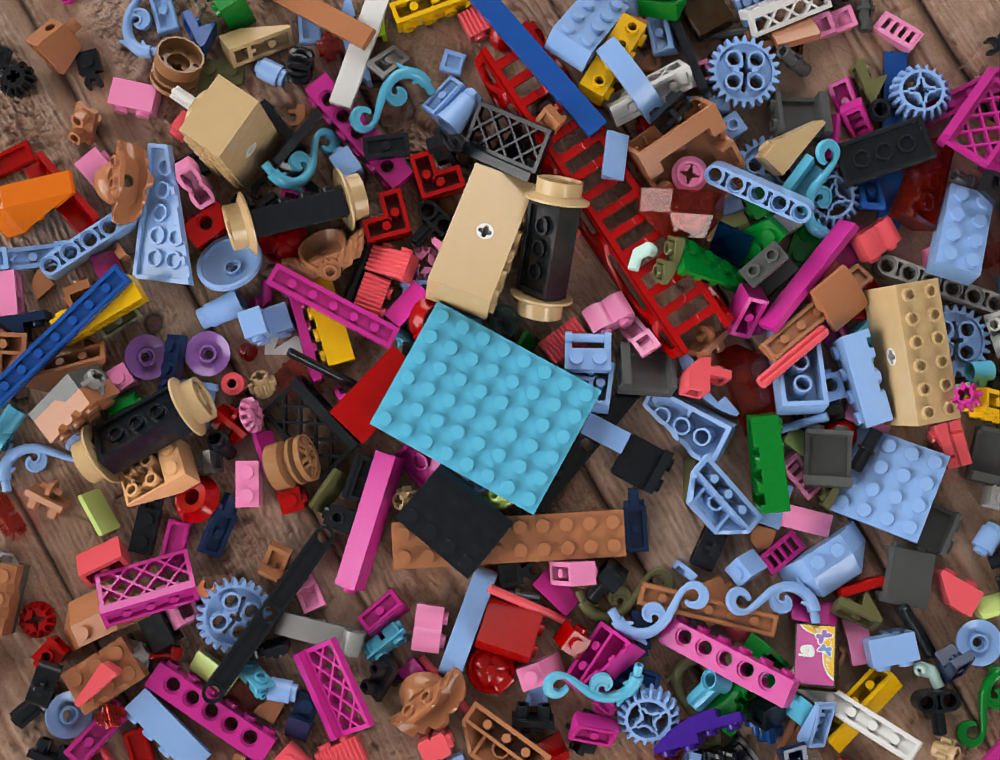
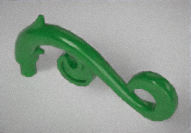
[955,665,1000,748]

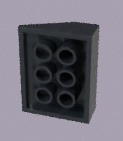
[395,464,513,579]

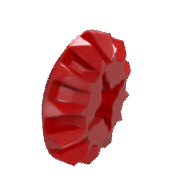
[18,601,57,638]

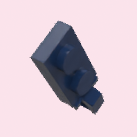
[158,334,188,391]
[622,488,649,553]
[197,492,237,558]

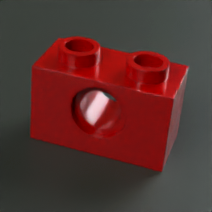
[184,200,227,252]

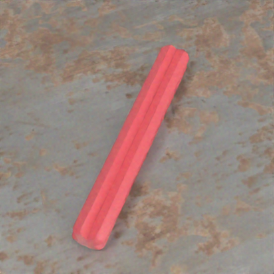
[756,325,829,388]

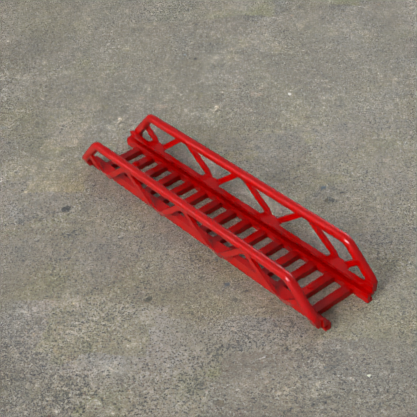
[474,20,735,359]

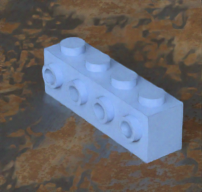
[124,687,213,760]

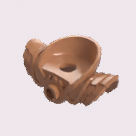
[93,140,154,225]
[281,227,365,281]
[388,667,466,738]

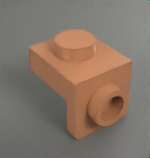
[62,277,95,309]
[257,540,293,582]

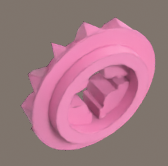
[671,156,707,193]
[412,246,438,280]
[239,397,265,434]

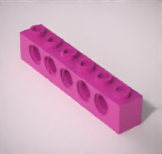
[304,72,415,191]
[658,615,801,708]
[144,659,279,760]

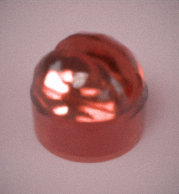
[238,342,258,362]

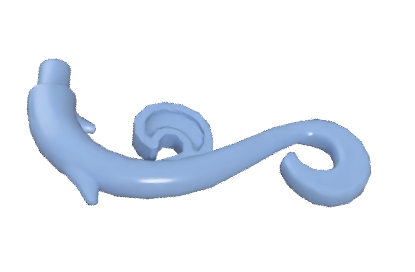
[119,0,156,59]
[0,434,81,493]
[725,576,821,624]
[607,581,709,645]

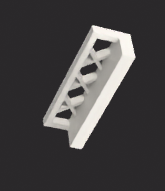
[738,0,832,38]
[602,59,697,127]

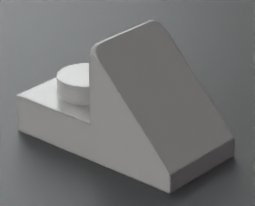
[366,45,410,82]

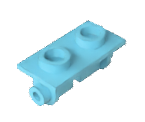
[363,620,411,662]
[238,660,276,700]

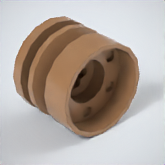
[150,36,204,97]
[262,434,321,491]

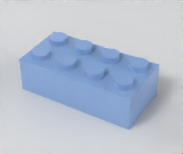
[544,0,629,72]
[925,183,993,286]
[766,319,829,415]

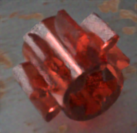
[317,32,342,62]
[95,701,126,730]

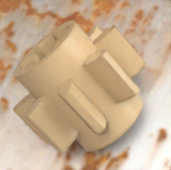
[247,370,277,399]
[392,485,417,510]
[931,736,961,760]

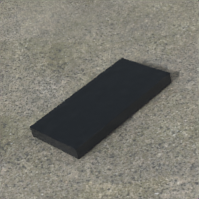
[837,115,937,189]

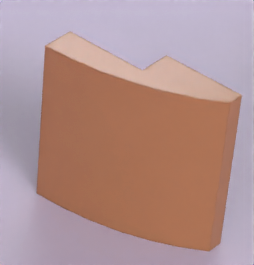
[761,11,821,50]
[810,264,869,332]

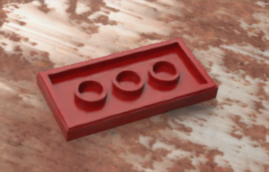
[330,345,406,444]

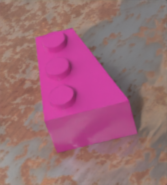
[562,621,646,696]

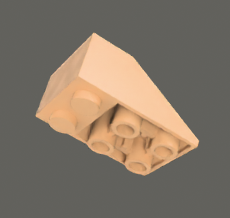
[119,439,201,507]

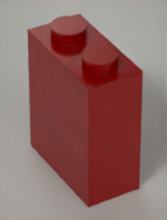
[474,597,545,664]

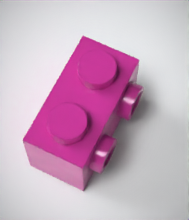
[726,282,769,339]

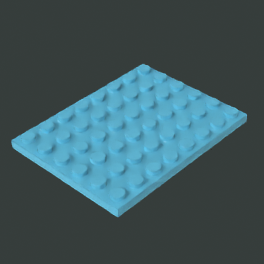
[369,301,602,515]

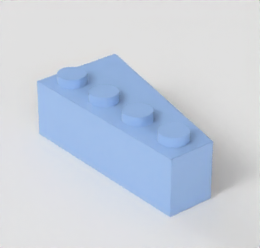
[830,328,893,430]

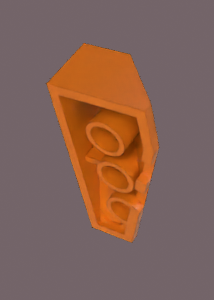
[0,170,76,239]

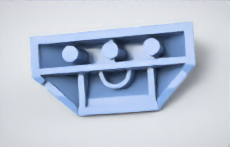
[686,454,763,534]
[778,521,866,597]

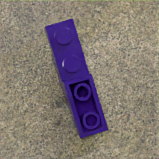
[653,708,747,758]

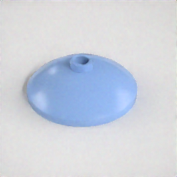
[196,235,263,291]

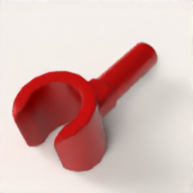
[149,645,183,660]

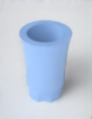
[435,87,484,135]
[196,288,249,329]

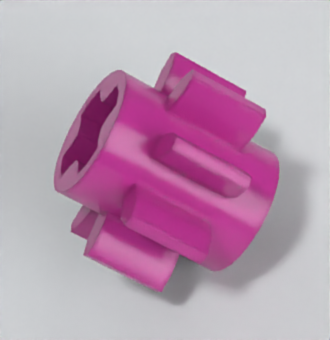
[951,382,984,413]
[591,689,619,717]

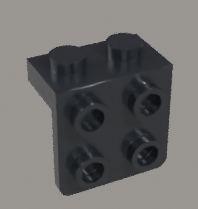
[611,434,675,494]

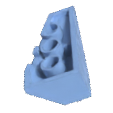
[642,394,739,463]

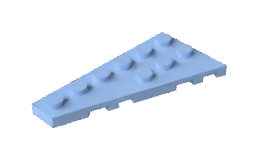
[132,143,194,286]

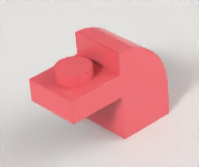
[679,357,732,399]

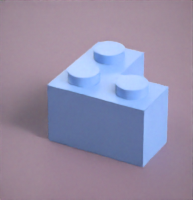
[237,302,296,346]
[569,362,615,415]
[862,627,921,672]

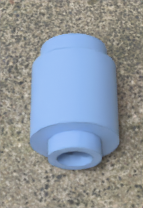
[254,57,288,87]
[971,521,1000,557]
[266,677,299,704]

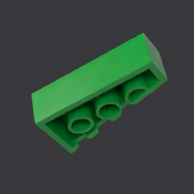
[206,0,257,31]
[746,412,791,514]
[705,633,790,738]

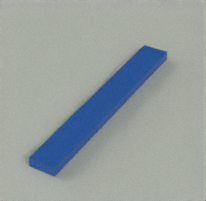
[469,0,607,138]
[876,51,908,229]
[0,264,133,410]

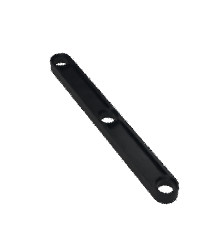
[518,393,641,515]
[202,525,335,704]

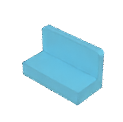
[781,153,829,210]

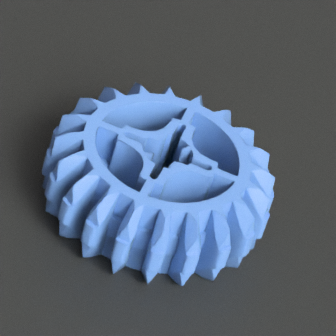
[888,64,952,124]
[800,169,859,229]
[617,683,680,746]

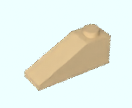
[219,25,295,68]
[755,120,826,176]

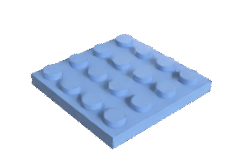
[827,426,950,544]

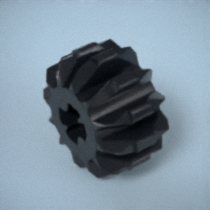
[286,46,315,86]
[0,60,38,100]

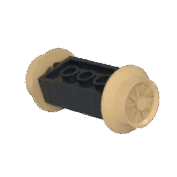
[222,168,369,256]
[510,174,590,322]
[71,377,217,484]

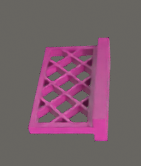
[935,67,1000,169]
[94,548,200,628]
[292,637,375,741]

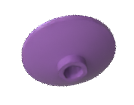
[185,331,231,377]
[124,335,165,380]

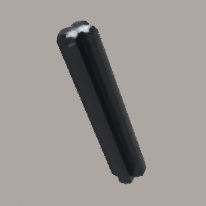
[896,603,936,659]

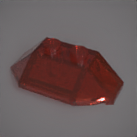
[638,188,725,239]
[715,344,776,437]

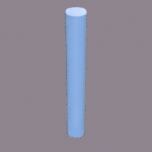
[781,412,829,434]

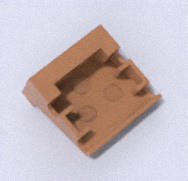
[627,96,746,230]

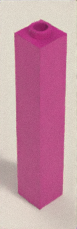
[334,450,405,594]

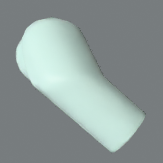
[628,242,658,272]
[913,661,944,689]

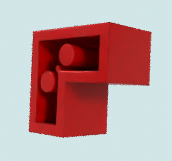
[409,150,466,202]
[362,187,413,246]

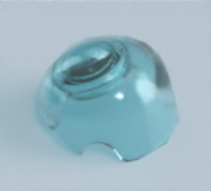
[487,304,521,339]

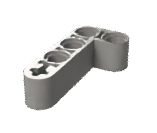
[274,610,367,658]

